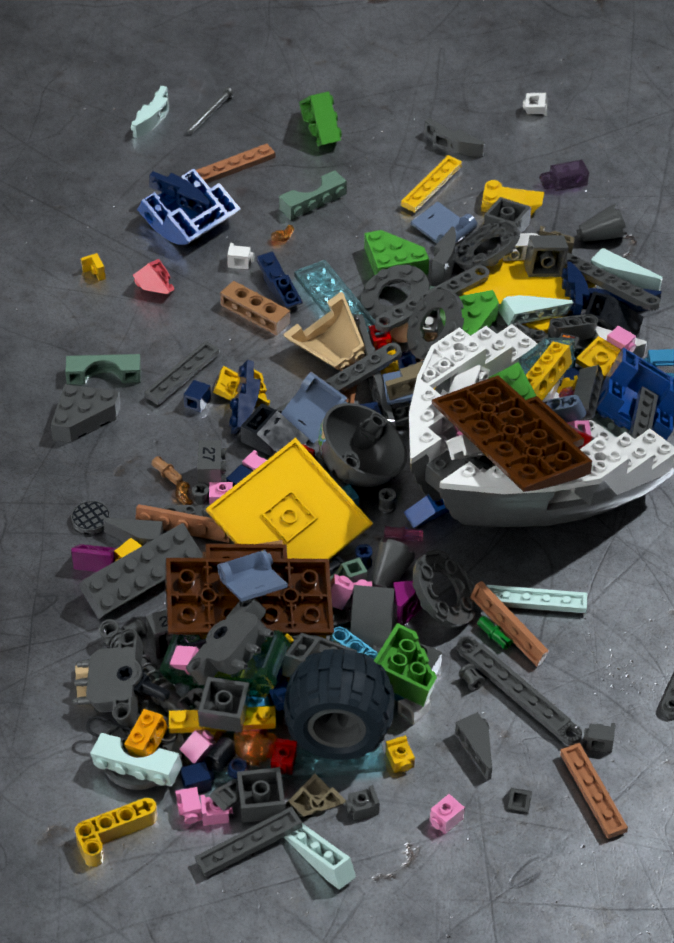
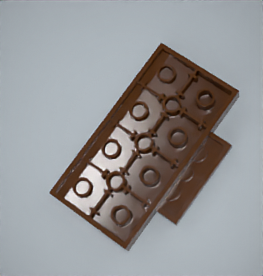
[432,375,592,492]
[165,544,334,635]

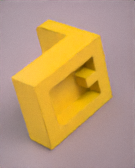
[81,253,106,281]

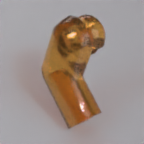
[271,225,295,242]
[175,481,193,505]

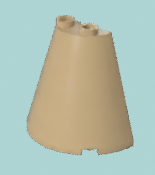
[283,291,365,371]

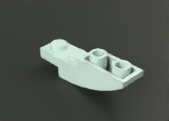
[131,86,169,138]

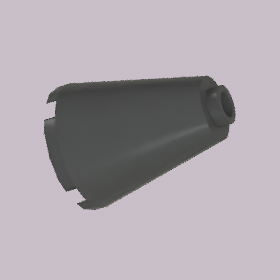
[576,204,627,242]
[371,539,415,588]

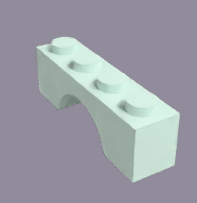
[90,733,182,786]

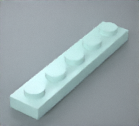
[487,585,587,613]

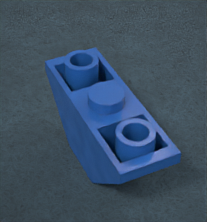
[404,495,450,529]

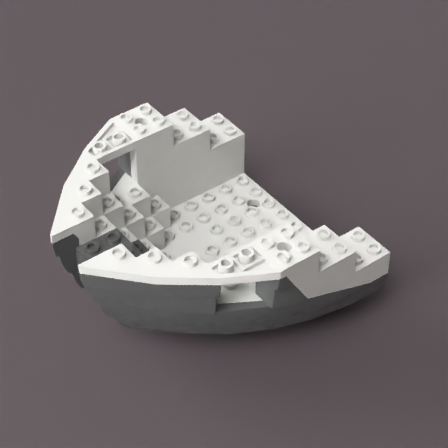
[409,324,674,527]

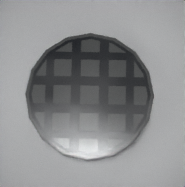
[71,501,110,534]

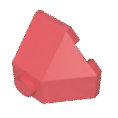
[133,259,174,294]

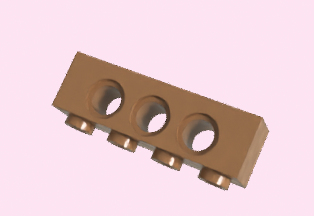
[220,281,290,335]

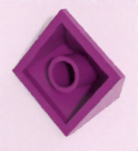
[71,544,117,572]
[393,581,422,626]

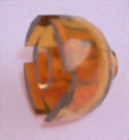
[234,730,277,766]

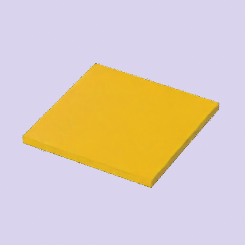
[206,438,373,560]

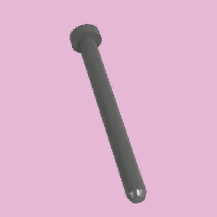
[187,87,234,135]

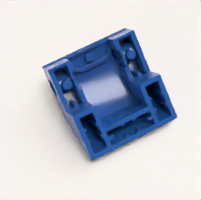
[137,169,240,245]
[596,347,674,440]

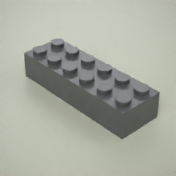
[78,523,202,619]

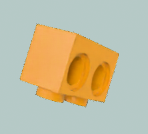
[124,709,168,758]

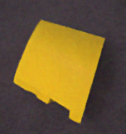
[212,365,270,407]

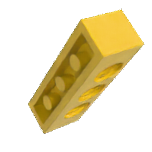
[526,341,572,400]

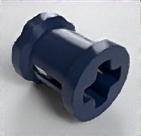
[355,544,373,570]

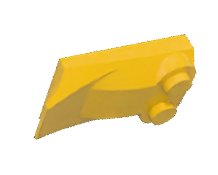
[481,180,544,218]

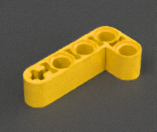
[75,798,158,867]

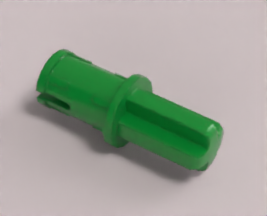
[477,616,513,650]

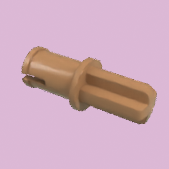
[151,456,183,485]

